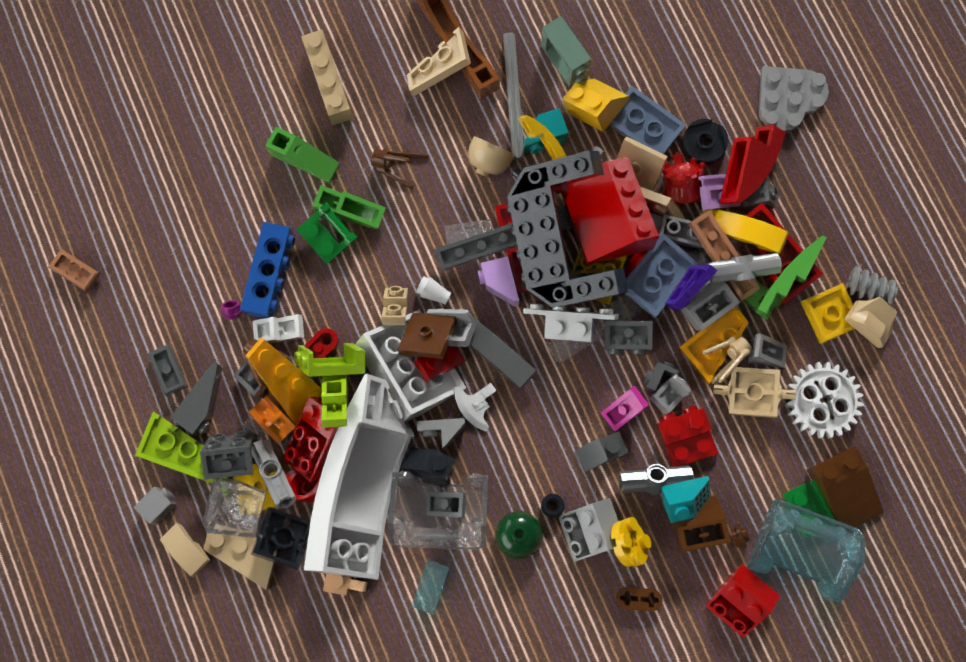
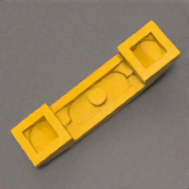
[518,115,566,160]
[701,209,789,254]

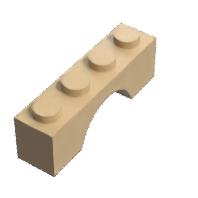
[301,30,353,126]

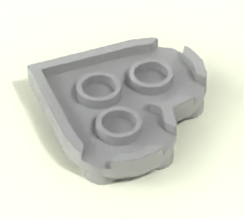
[759,66,829,134]

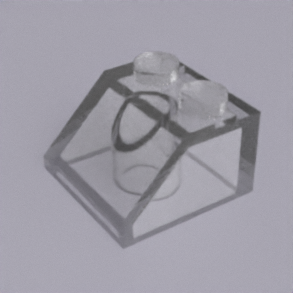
[203,478,266,538]

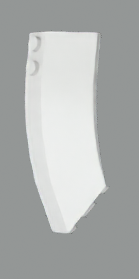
[304,374,415,580]

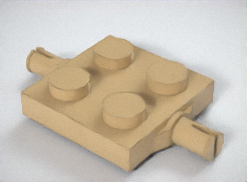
[713,367,796,418]

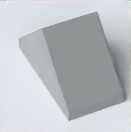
[748,334,787,368]

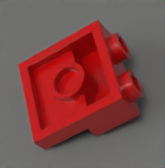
[657,405,719,467]

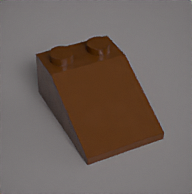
[807,446,884,534]

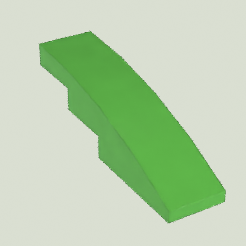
[755,235,827,316]

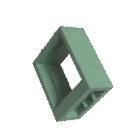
[541,16,591,88]

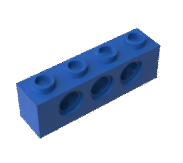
[240,222,295,319]

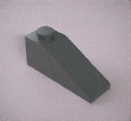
[170,361,223,437]

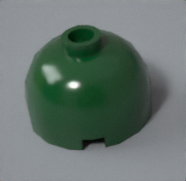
[495,511,543,559]

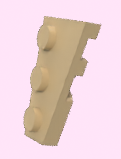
[407,27,471,96]
[203,526,279,590]

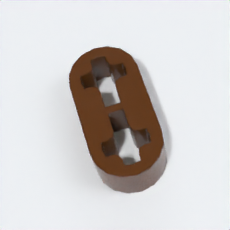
[615,587,663,611]

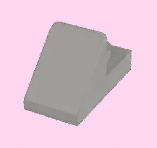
[417,418,465,451]

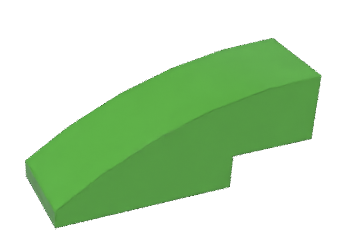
[312,185,386,229]

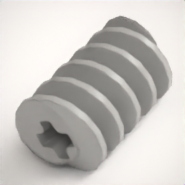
[845,266,899,306]

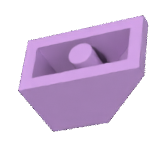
[478,256,519,306]

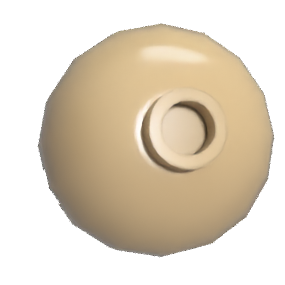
[468,136,514,178]

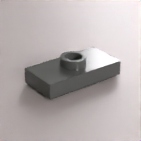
[147,344,188,396]

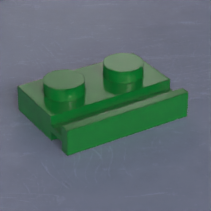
[781,480,836,538]

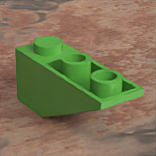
[265,127,340,183]

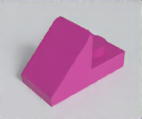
[601,386,649,432]

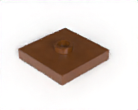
[397,313,457,359]

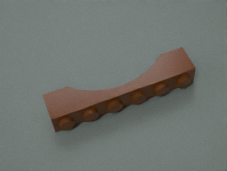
[416,0,500,100]

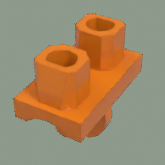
[248,396,296,444]

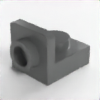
[742,180,779,210]

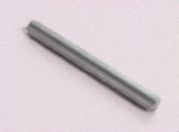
[503,33,524,160]

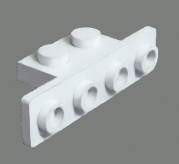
[523,304,619,342]

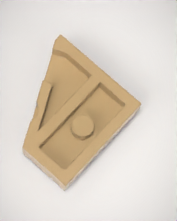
[640,187,684,219]

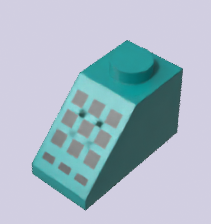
[661,476,711,523]

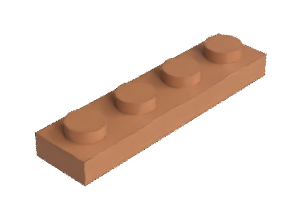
[688,210,760,302]

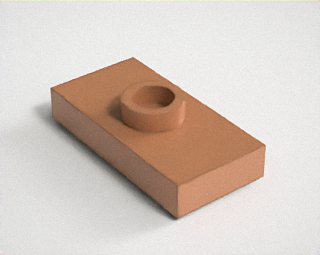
[48,249,101,293]

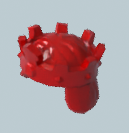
[662,152,705,204]

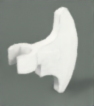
[454,383,496,431]

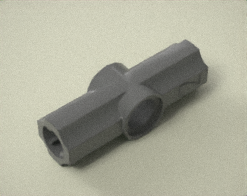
[618,464,693,495]

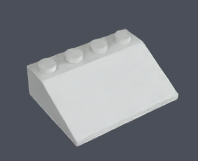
[355,310,466,423]

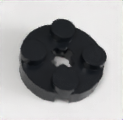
[682,119,729,164]

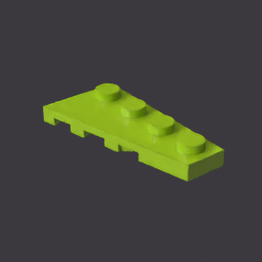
[135,411,229,488]

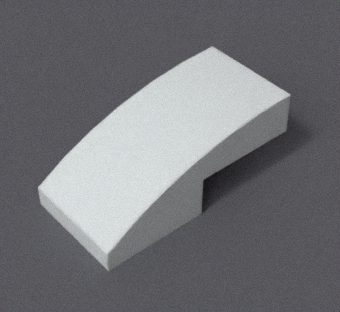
[253,314,304,343]

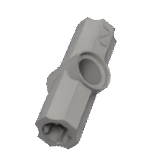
[707,253,782,283]
[251,440,297,509]

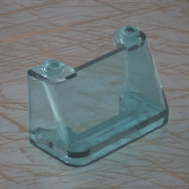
[747,500,865,604]

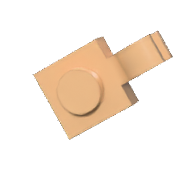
[323,574,368,596]

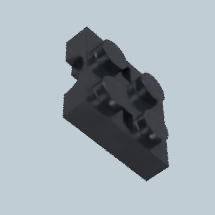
[251,507,310,570]

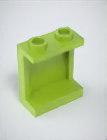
[294,343,365,377]

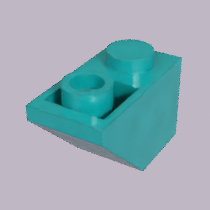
[524,108,568,154]

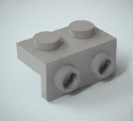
[426,309,477,347]

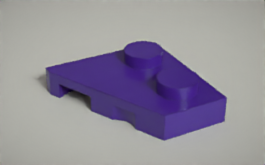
[665,265,718,309]

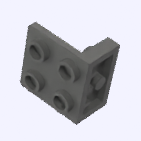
[200,431,255,480]

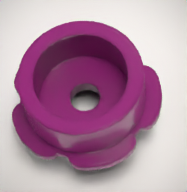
[220,300,242,320]

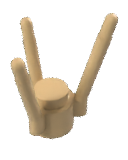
[702,336,752,384]

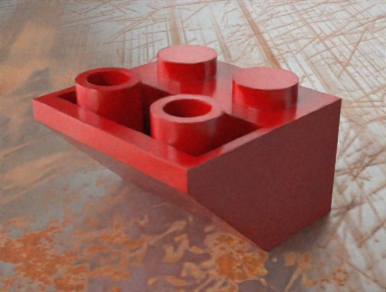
[705,563,780,638]

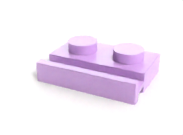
[698,174,741,210]

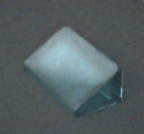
[412,560,450,615]

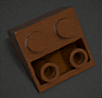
[673,496,731,553]

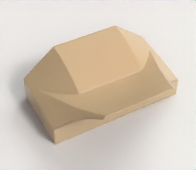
[844,297,897,348]

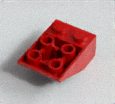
[283,396,338,483]

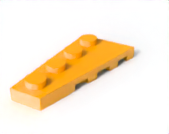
[246,337,322,428]

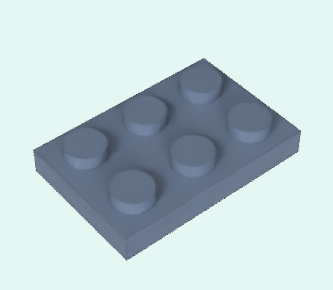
[609,86,686,154]
[625,233,699,317]

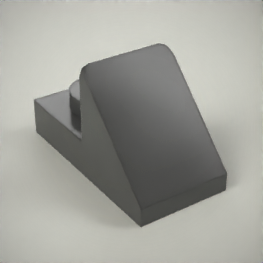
[234,361,269,399]
[575,431,629,472]
[426,492,466,518]

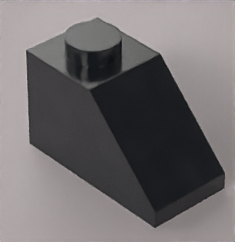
[401,448,455,488]

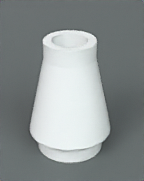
[416,276,451,305]

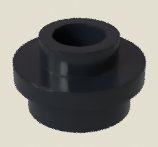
[541,494,565,518]

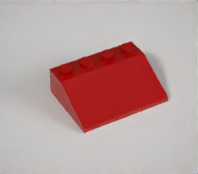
[561,157,659,265]

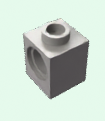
[133,486,177,525]

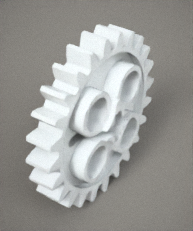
[785,362,864,439]

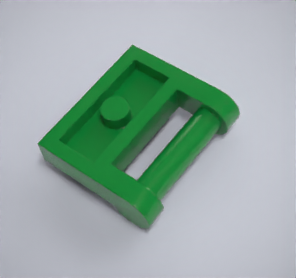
[296,202,357,264]

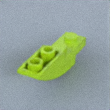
[321,375,348,428]

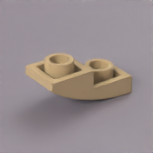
[382,286,408,325]
[160,523,210,577]

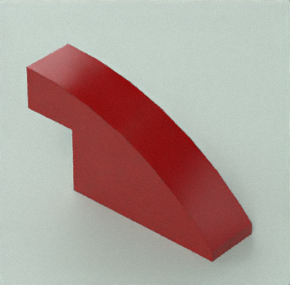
[719,125,786,204]

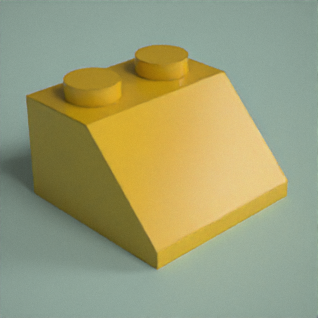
[562,79,630,132]

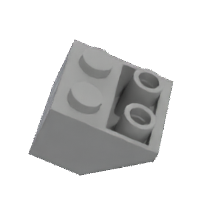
[681,281,740,330]
[559,498,618,562]

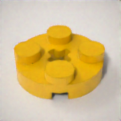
[611,517,651,567]

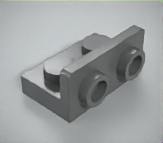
[603,321,653,355]

